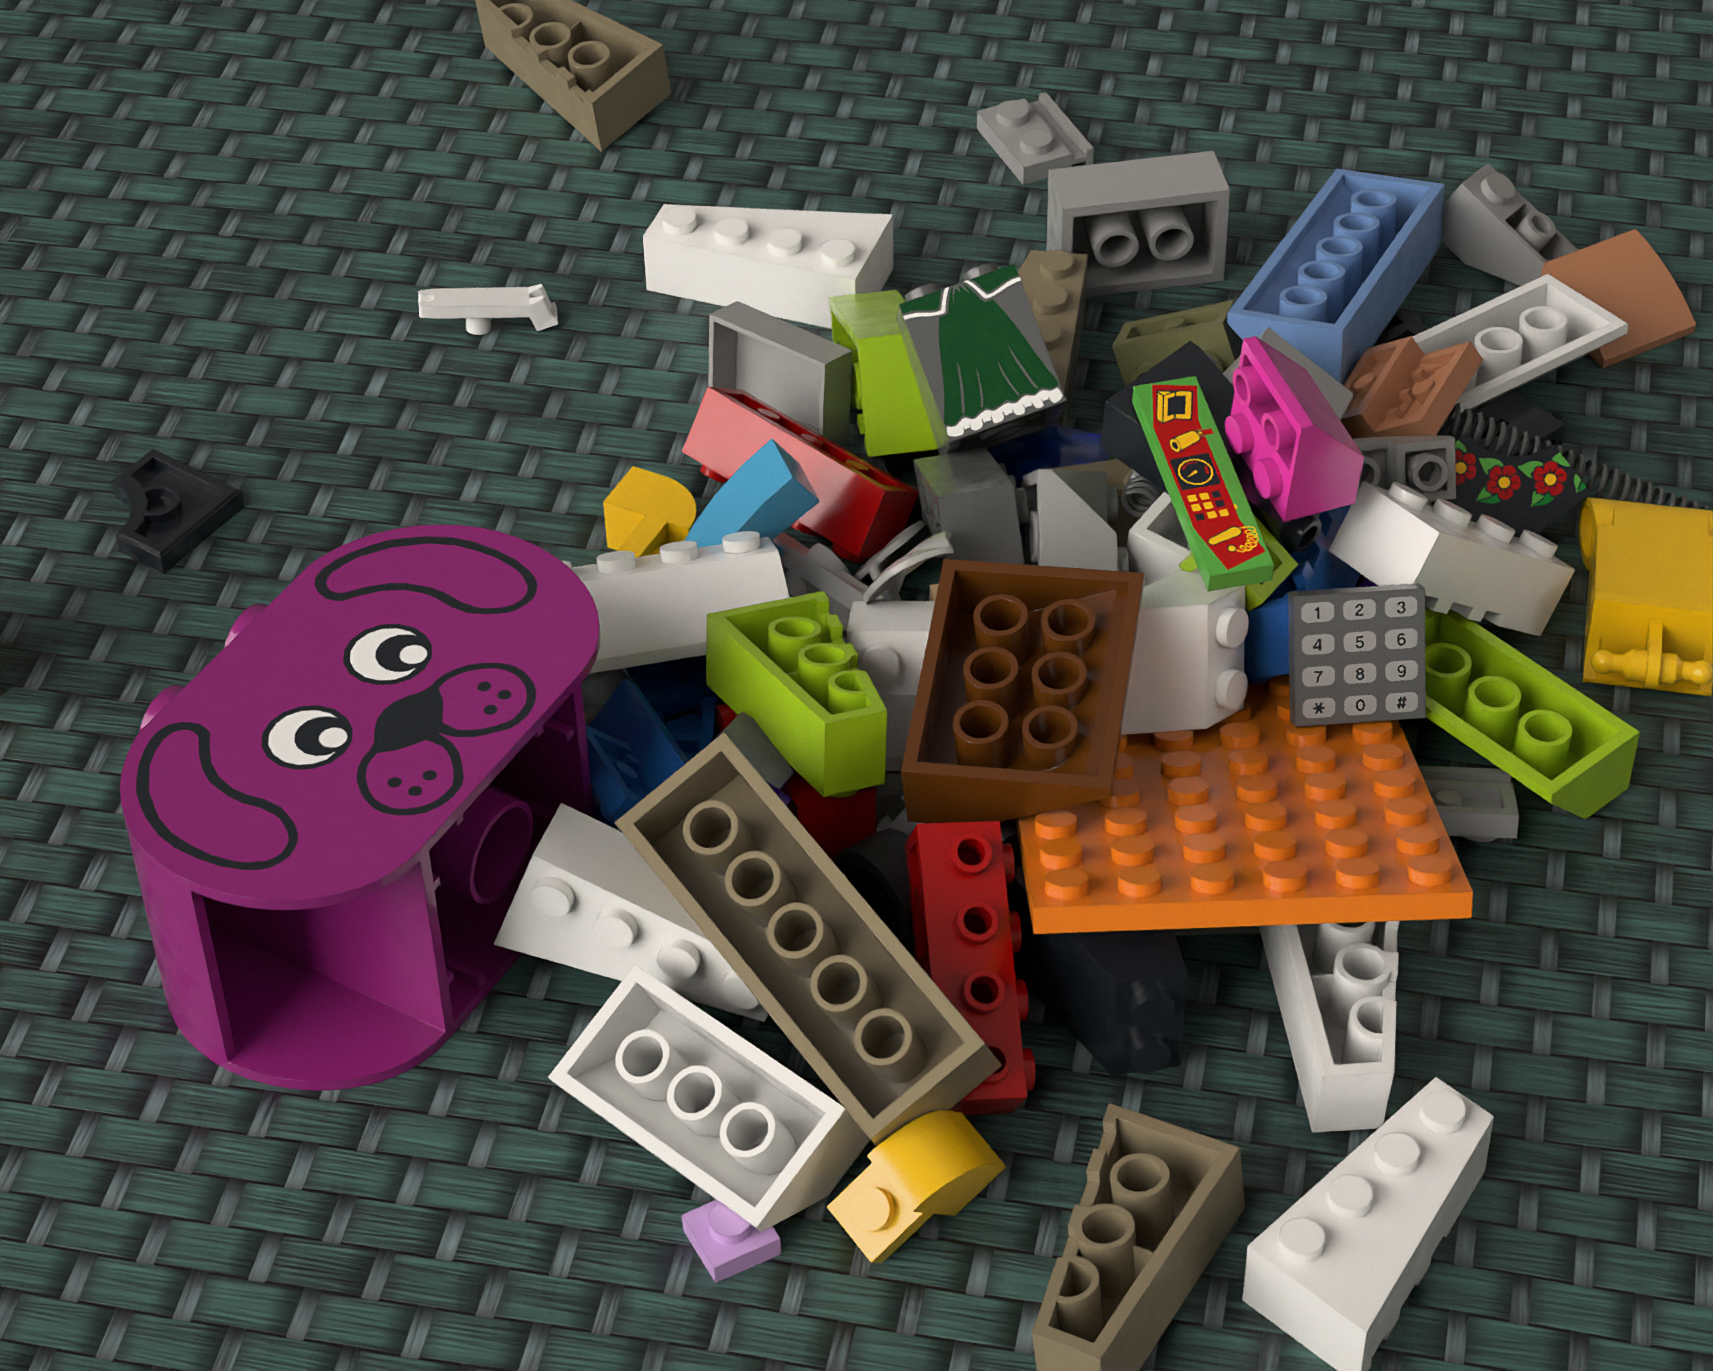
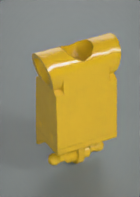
[1578,497,1713,696]

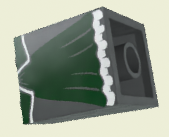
[896,262,1066,455]

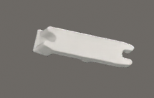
[418,284,559,335]

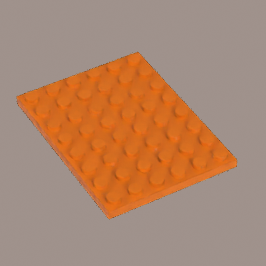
[1015,674,1473,934]

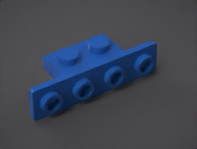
[585,679,689,828]

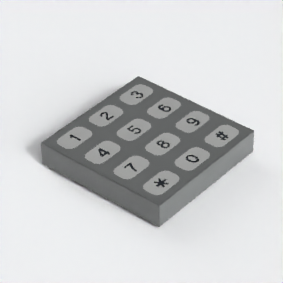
[1288,583,1426,727]

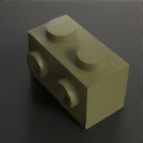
[1112,300,1243,387]

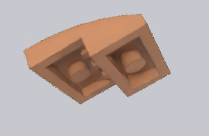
[1540,229,1696,368]
[1340,336,1483,439]

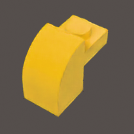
[603,466,697,558]
[827,1110,1006,1263]

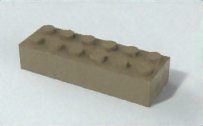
[614,732,1002,1146]

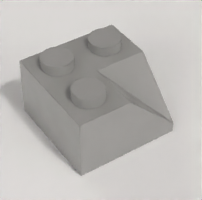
[1023,469,1129,572]

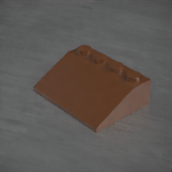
[901,559,1145,823]

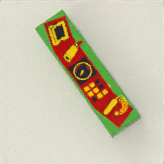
[1132,376,1274,592]

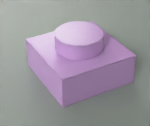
[682,1200,781,1283]

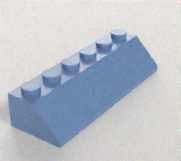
[1227,168,1445,385]

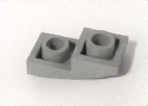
[1353,435,1456,502]

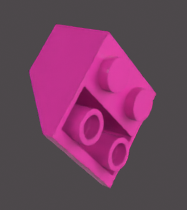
[1225,336,1364,522]

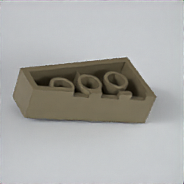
[475,0,671,152]

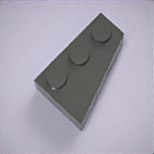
[914,447,1029,564]

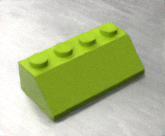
[1425,607,1640,819]

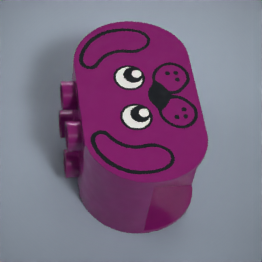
[120,524,601,1091]

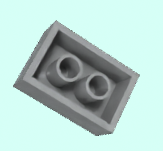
[1046,151,1230,297]

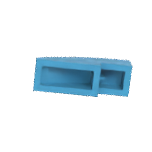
[684,439,820,556]

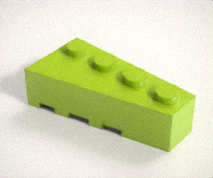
[829,290,938,457]
[706,591,887,797]

